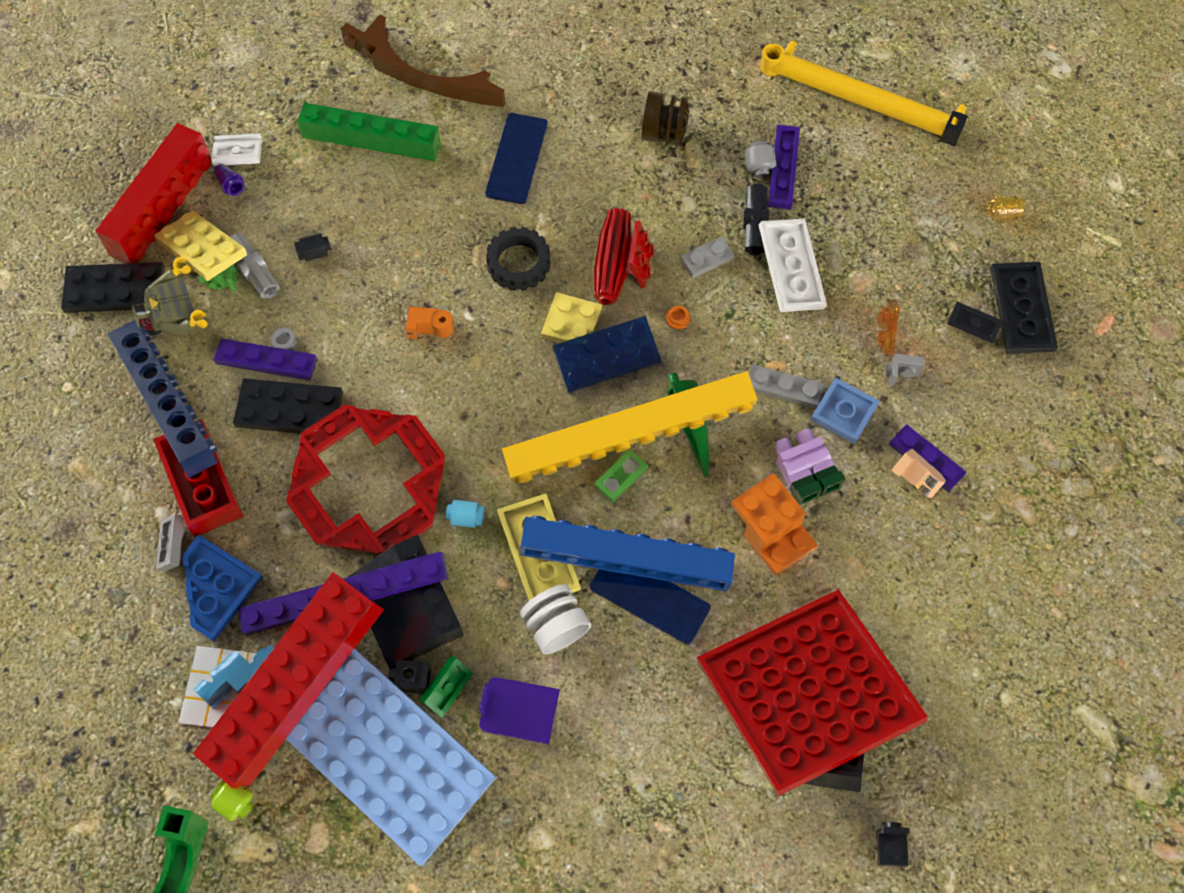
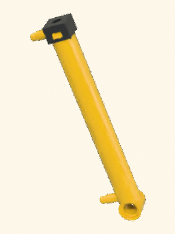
[760,41,968,147]

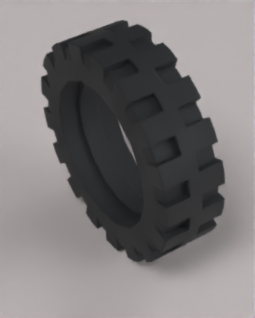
[486,227,551,291]

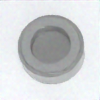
[271,328,297,350]

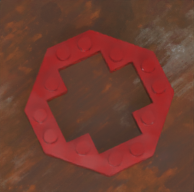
[286,405,446,555]

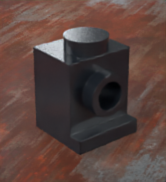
[389,660,431,694]

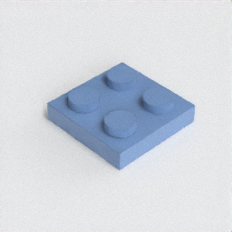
[811,377,880,444]

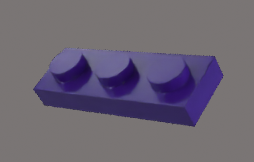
[889,424,967,493]

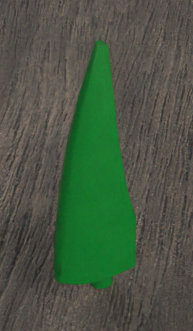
[666,372,709,478]

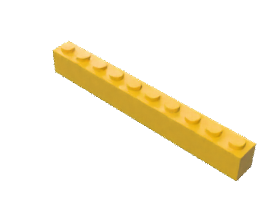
[502,371,758,484]

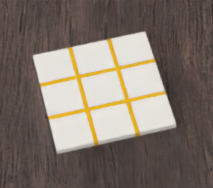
[178,646,257,728]

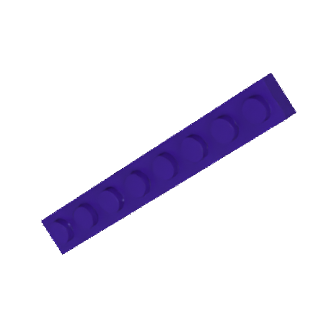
[238,551,449,636]

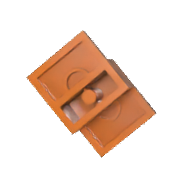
[731,473,818,576]

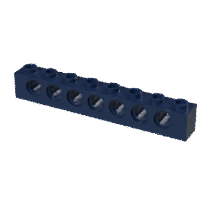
[107,320,218,478]

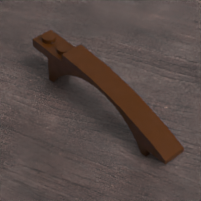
[341,14,505,107]

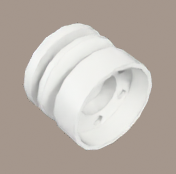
[520,584,591,655]

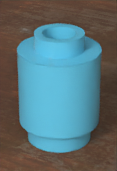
[446,500,485,528]

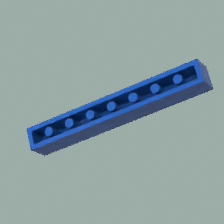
[519,516,735,592]

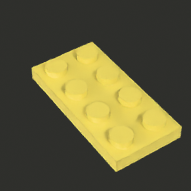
[154,210,247,281]
[497,493,581,601]

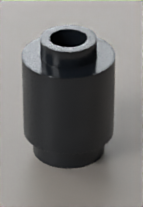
[294,233,331,262]

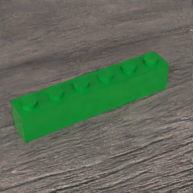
[297,102,441,161]

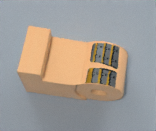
[891,449,946,498]

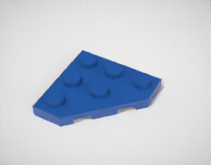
[182,535,263,643]

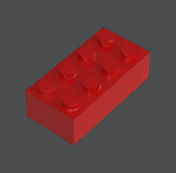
[153,419,244,537]

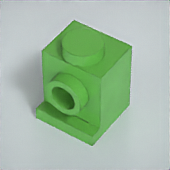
[198,264,237,291]

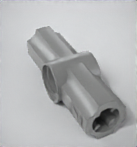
[229,233,280,299]

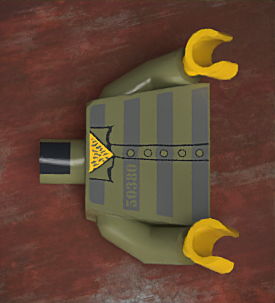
[132,257,207,336]

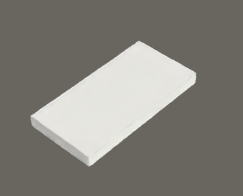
[759,219,827,312]

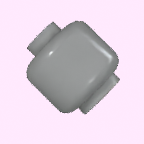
[745,141,776,178]

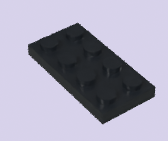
[61,262,165,313]
[990,262,1058,354]
[233,378,343,434]

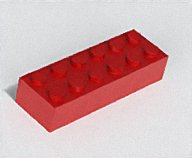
[95,123,212,264]

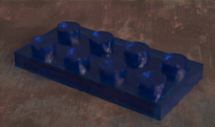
[552,316,662,394]

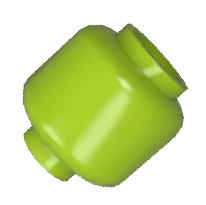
[210,780,254,821]

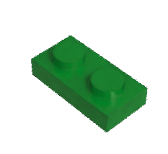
[419,656,474,718]

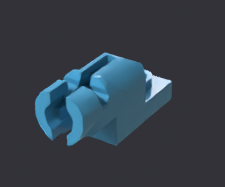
[193,644,274,709]

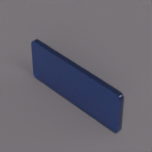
[485,113,548,204]
[590,569,711,645]

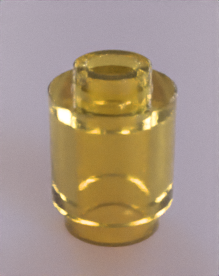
[987,196,1025,221]

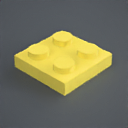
[541,292,602,350]

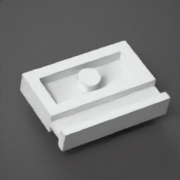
[211,134,263,166]

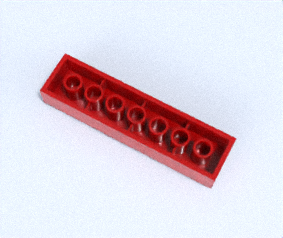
[193,572,384,789]

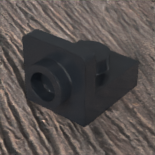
[876,822,910,867]

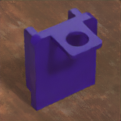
[479,677,560,745]

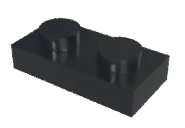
[947,301,1003,343]

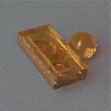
[876,299,900,355]

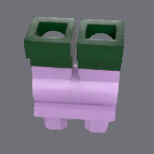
[775,428,846,505]

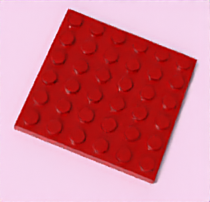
[697,589,928,796]

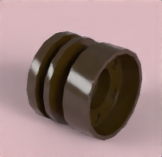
[641,91,690,146]

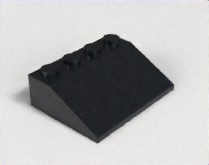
[348,535,464,669]

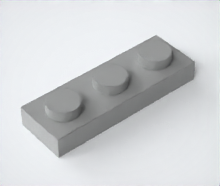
[749,364,824,409]

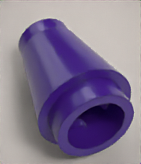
[213,164,245,196]

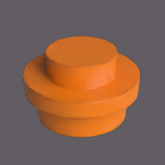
[666,306,690,330]

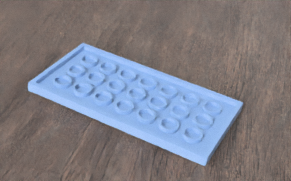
[286,648,497,866]

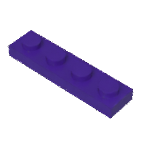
[768,125,800,210]
[213,338,317,381]

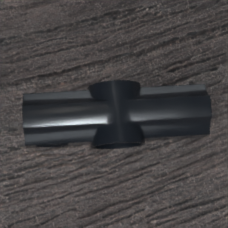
[743,183,769,255]

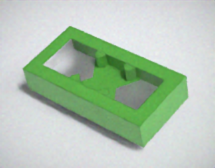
[594,449,648,503]

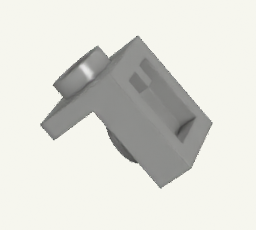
[885,353,925,386]

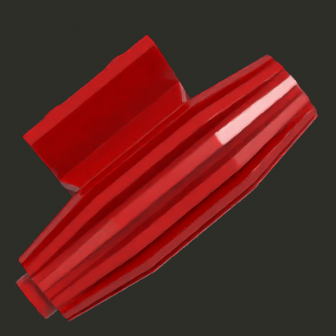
[593,208,654,305]

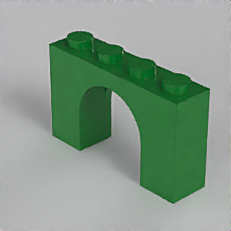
[153,805,209,893]

